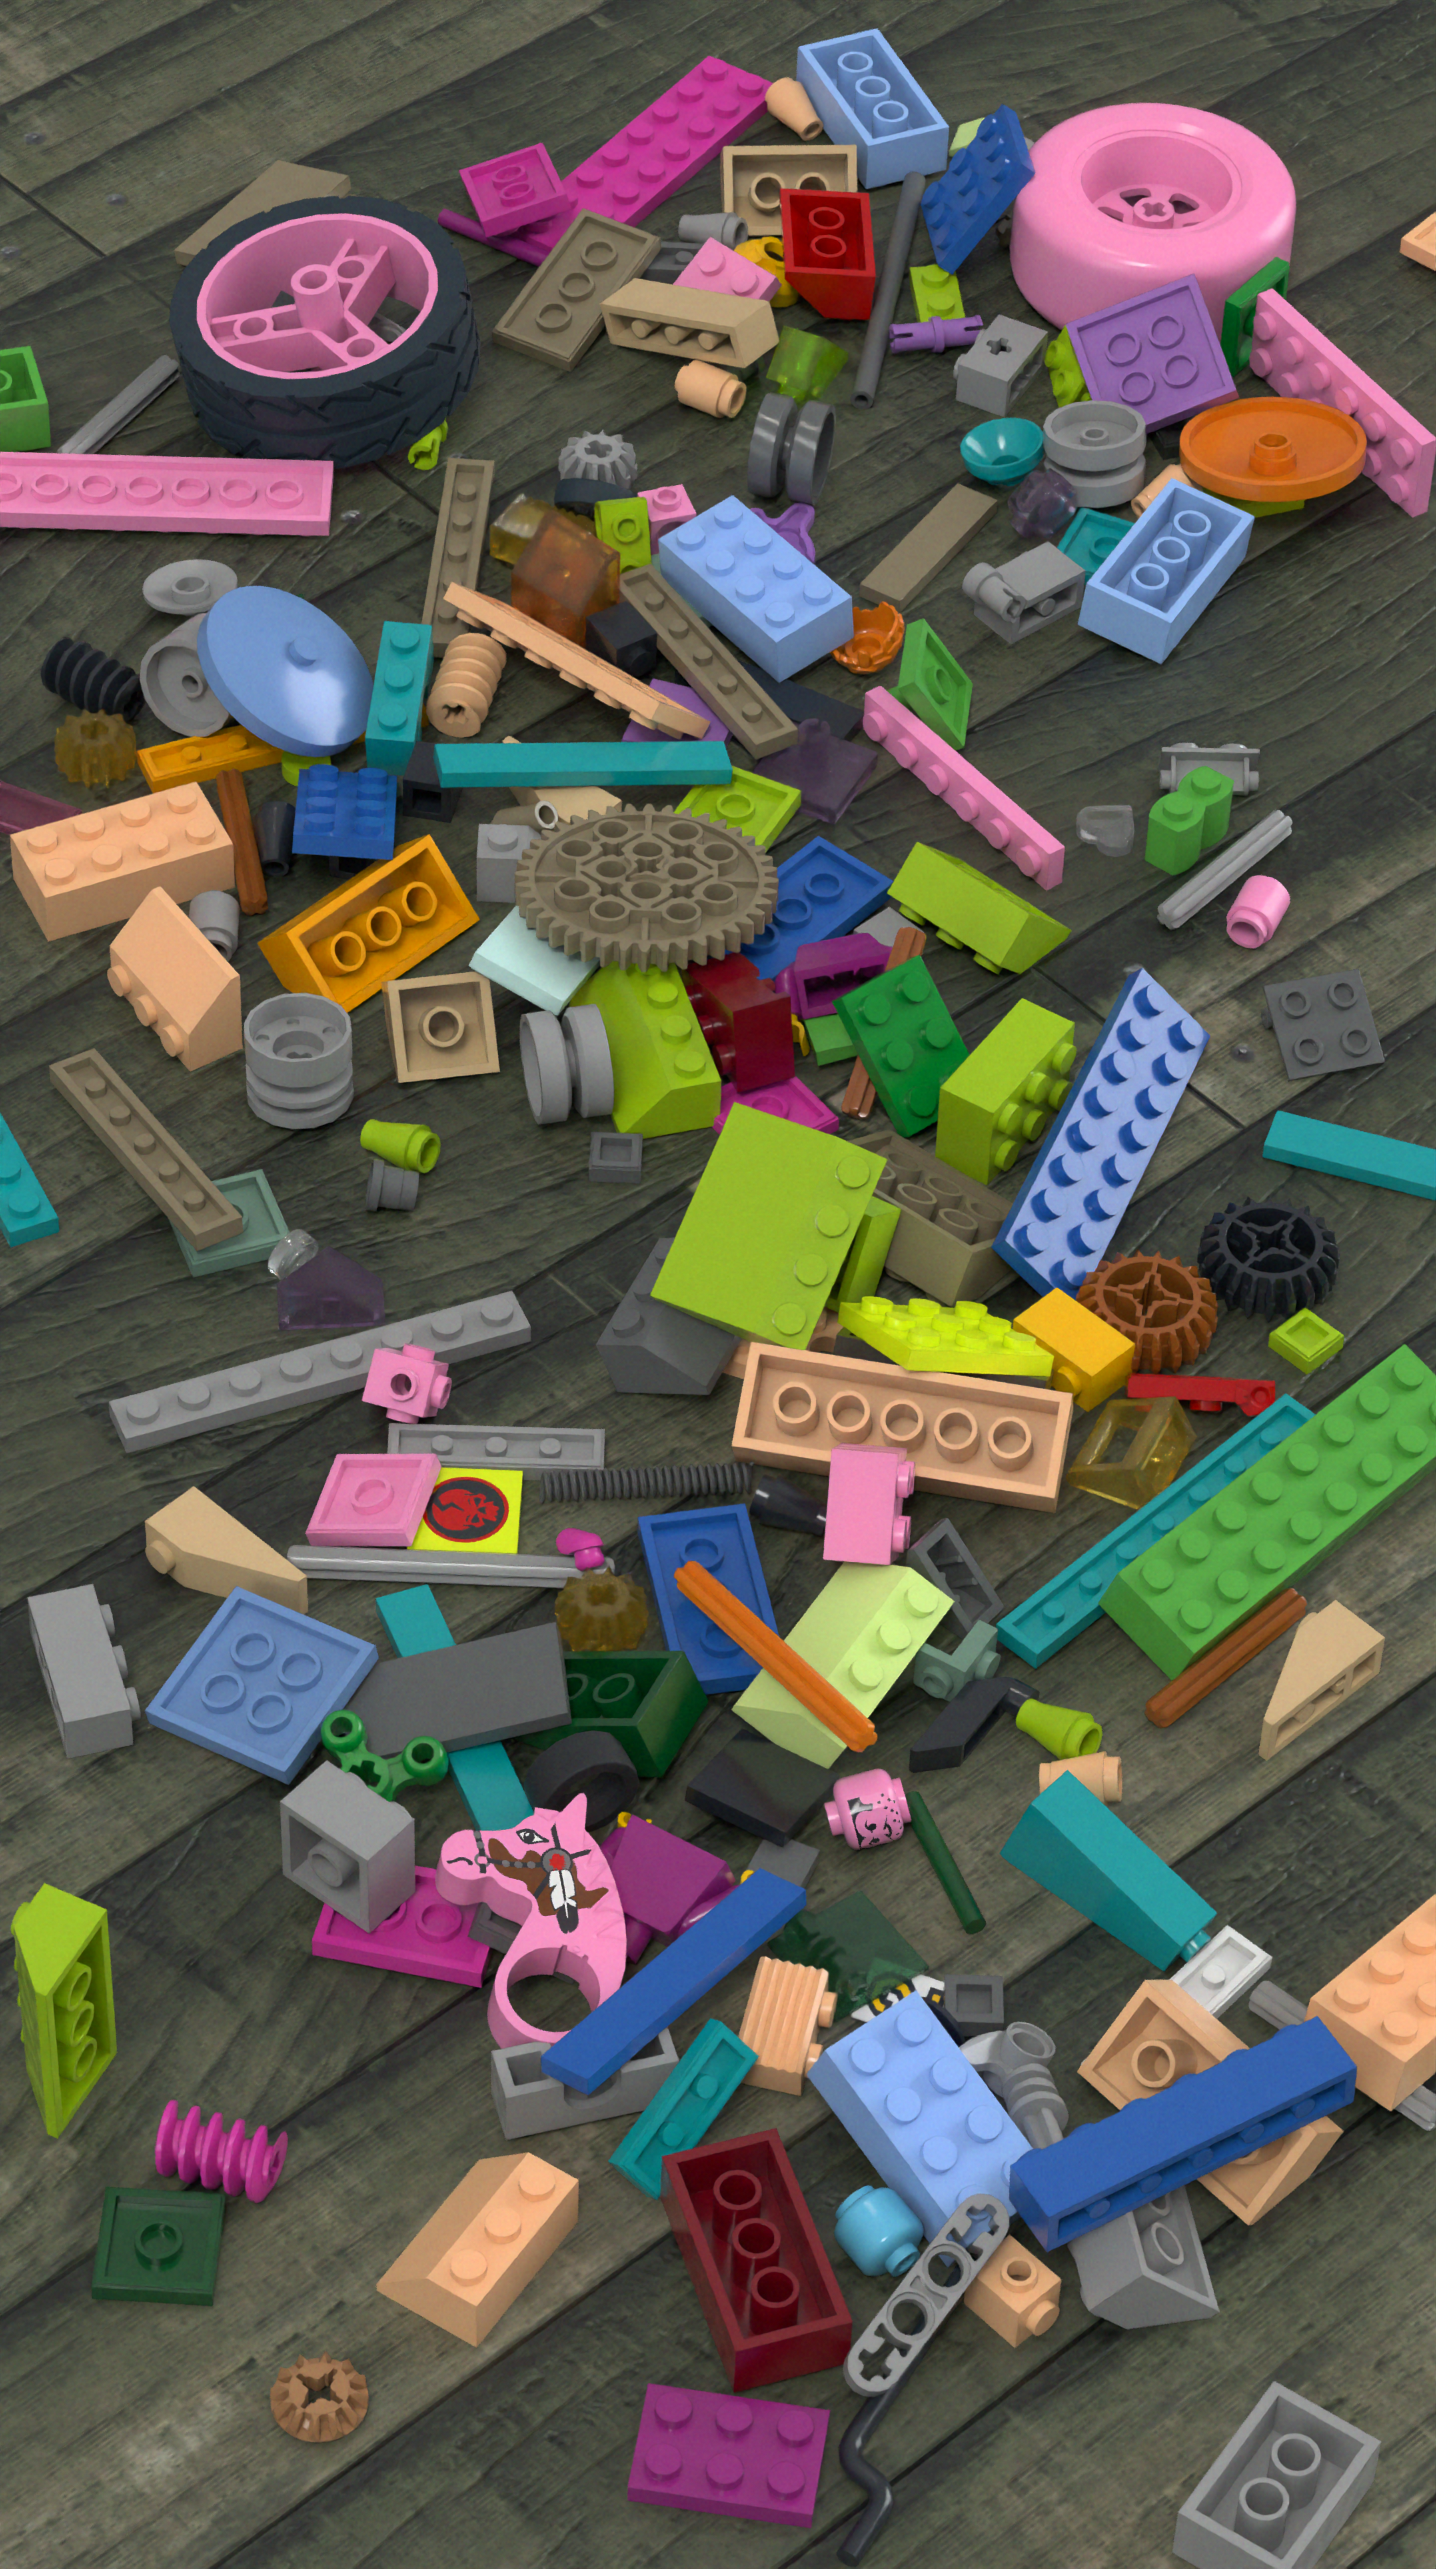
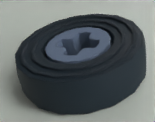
[554,478,637,522]

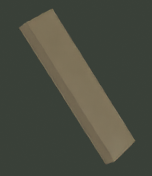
[859,483,997,614]

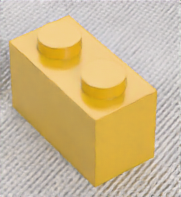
[1013,1288,1135,1412]

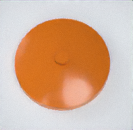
[1179,397,1367,502]

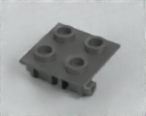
[1261,968,1385,1081]

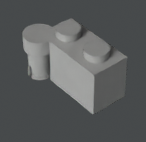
[962,541,1085,644]

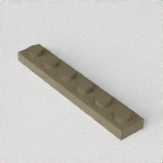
[421,458,495,658]
[610,564,798,759]
[49,1048,243,1251]

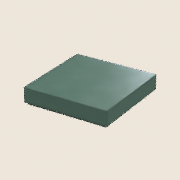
[168,1169,294,1278]

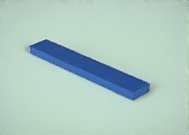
[541,1868,806,2095]

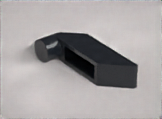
[909,1677,1040,1773]

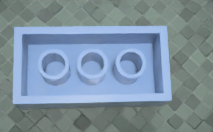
[796,28,949,189]
[1078,478,1255,664]
[658,495,854,683]
[806,1990,1033,2268]

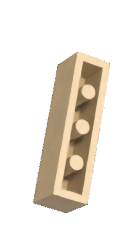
[600,278,780,368]

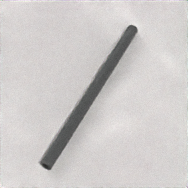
[850,172,926,409]

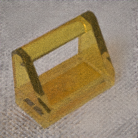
[1066,1396,1197,1510]

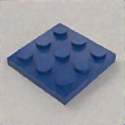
[921,104,1035,274]

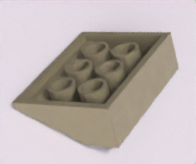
[848,1129,1013,1307]

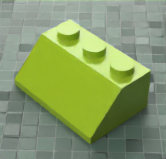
[887,842,1072,974]

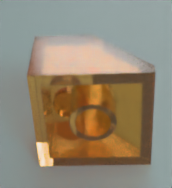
[511,509,620,649]

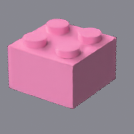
[823,1443,915,1565]

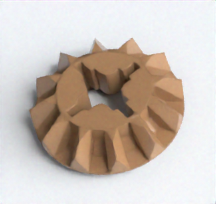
[270,2351,369,2442]

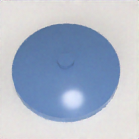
[197,586,374,757]

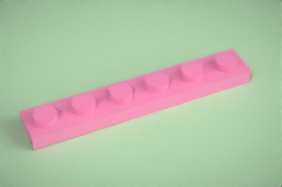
[863,685,1065,891]

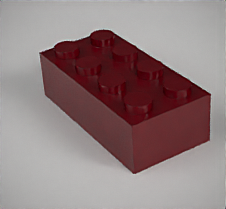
[660,2128,853,2393]

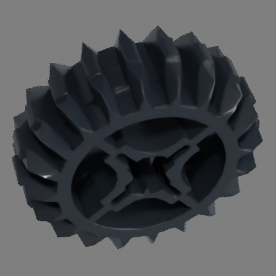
[1197,1195,1340,1322]

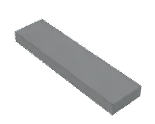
[387,1423,605,1480]

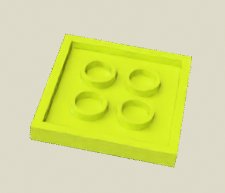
[837,1296,1054,1377]

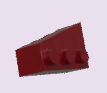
[682,952,795,1092]

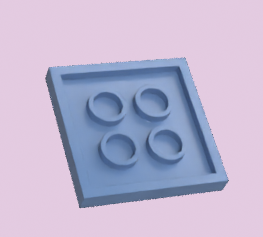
[145,1586,379,1785]

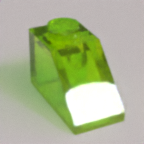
[766,326,849,401]

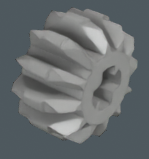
[559,430,637,490]

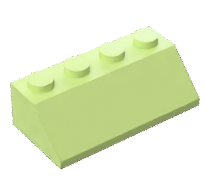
[731,1561,955,1769]

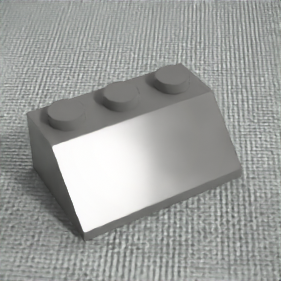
[1067,2185,1219,2329]

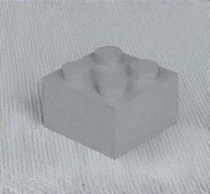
[280,1760,415,1934]

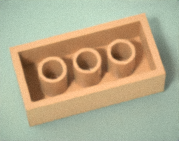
[10,782,235,942]
[1304,1894,1436,2111]

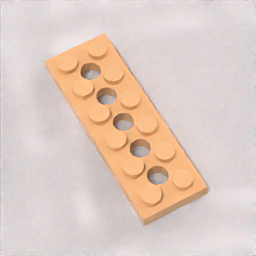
[443,582,710,739]

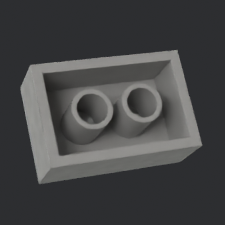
[1172,2381,1381,2569]

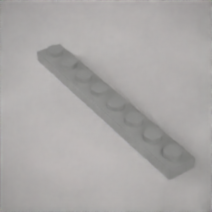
[109,1291,531,1453]

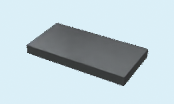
[343,1622,572,1760]

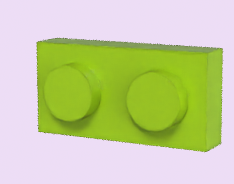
[909,265,965,323]

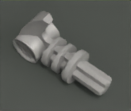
[959,2022,1069,2149]

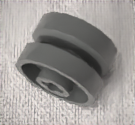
[747,392,836,506]

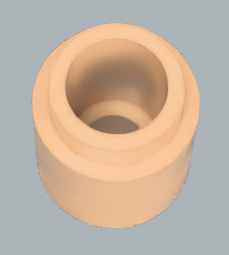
[675,360,746,418]

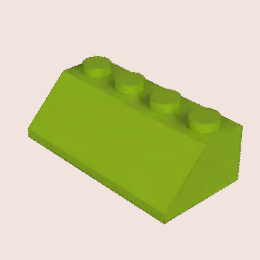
[569,961,721,1139]
[11,1883,117,2139]

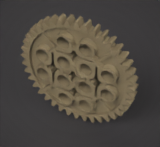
[514,804,779,972]

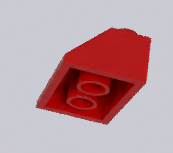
[779,188,876,320]

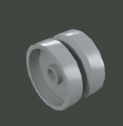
[1043,400,1146,508]
[140,613,234,737]
[520,1004,614,1124]

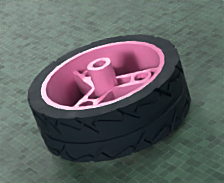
[169,195,480,469]

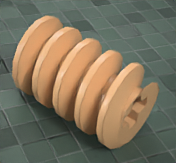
[426,633,507,738]

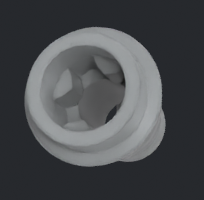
[678,212,748,251]

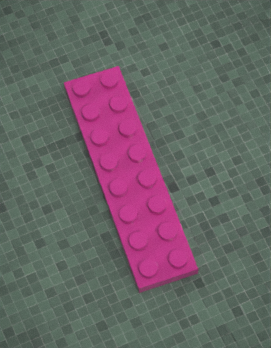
[510,56,774,252]

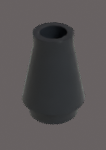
[252,801,296,877]
[749,1473,827,1537]

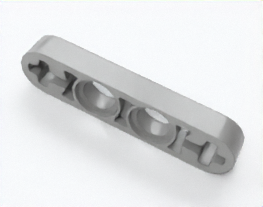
[843,2194,1009,2397]

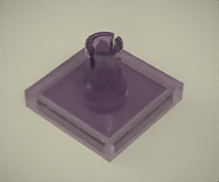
[752,718,878,825]

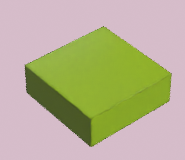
[1268,1308,1344,1375]

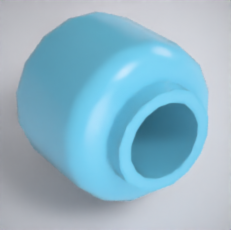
[834,2186,924,2277]

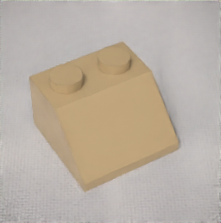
[381,971,500,1083]

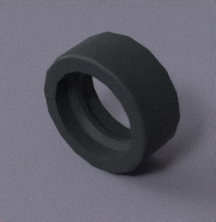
[524,1730,639,1833]

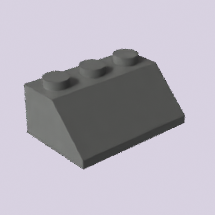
[596,1238,742,1395]

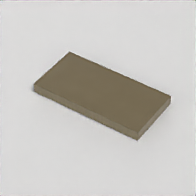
[174,160,351,266]
[492,208,662,372]

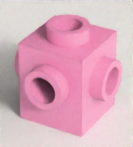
[362,1343,452,1424]

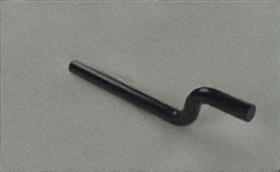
[836,2256,977,2567]

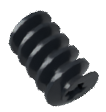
[41,637,146,728]

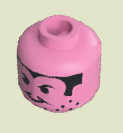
[824,1769,911,1850]

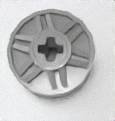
[244,993,354,1129]

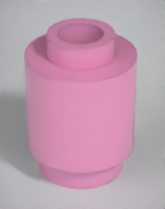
[1227,875,1290,948]

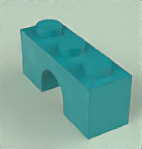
[365,621,434,776]

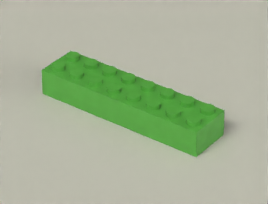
[1098,1344,1436,1681]

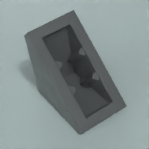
[906,1518,1005,1640]

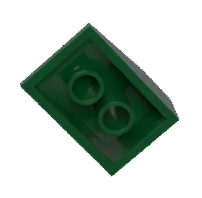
[511,1651,709,1778]

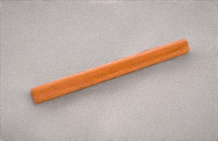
[674,1561,878,1752]

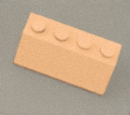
[1077,1980,1344,2225]

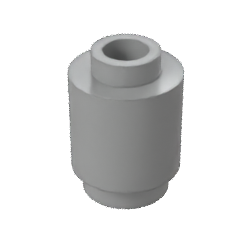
[189,890,240,962]

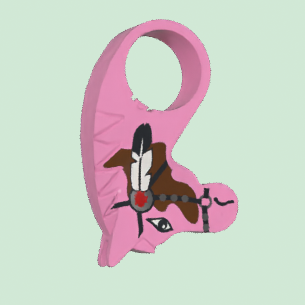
[435,1793,627,2049]

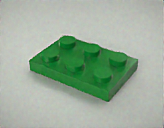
[832,955,970,1138]

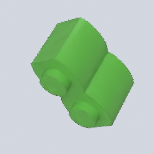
[1145,766,1234,875]

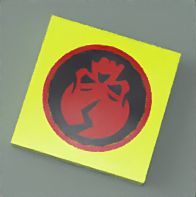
[407,1467,523,1554]

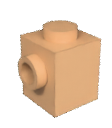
[964,2235,1061,2348]

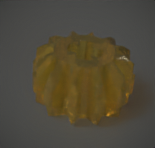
[54,708,137,788]
[555,1565,649,1651]

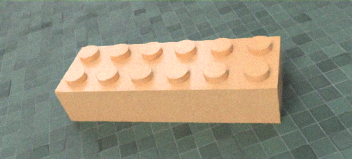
[732,1342,1073,1513]

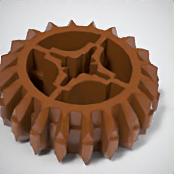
[1076,1249,1218,1374]

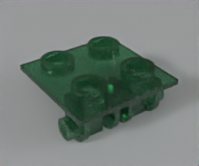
[767,1890,929,2023]

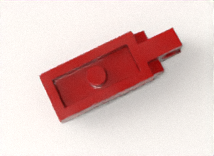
[1125,1373,1275,1416]

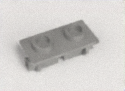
[1158,743,1260,796]

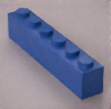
[1009,2016,1357,2252]

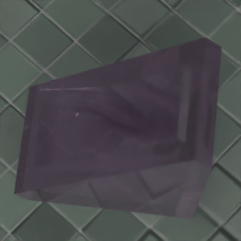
[277,1246,385,1330]

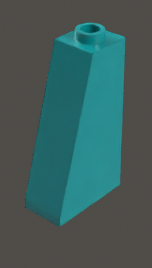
[999,1770,1217,1972]

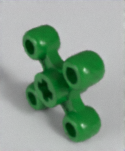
[320,1709,449,1844]

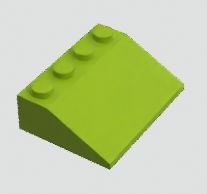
[649,1102,888,1350]

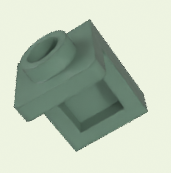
[913,1620,1000,1702]

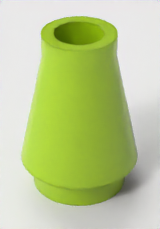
[360,1119,441,1173]
[1016,1698,1102,1760]

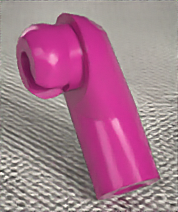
[556,1528,605,1571]

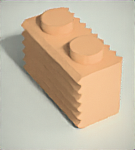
[738,1956,837,2096]

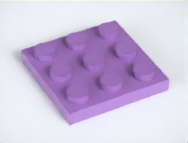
[1066,274,1239,434]

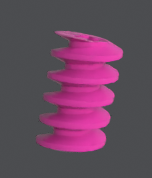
[155,2099,288,2203]

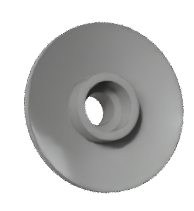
[142,559,238,616]

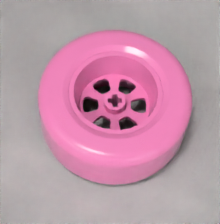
[1010,103,1296,344]

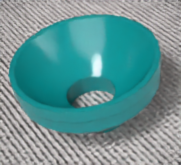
[960,418,1045,486]

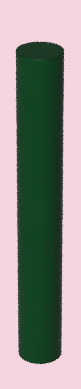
[905,1791,986,1934]

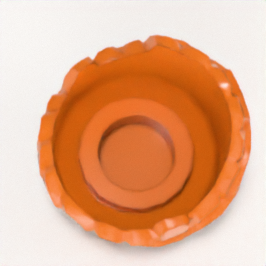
[830,601,905,674]

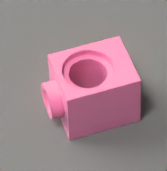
[637,484,696,555]

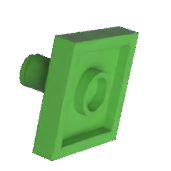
[885,618,973,751]

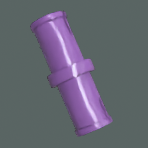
[889,315,983,353]

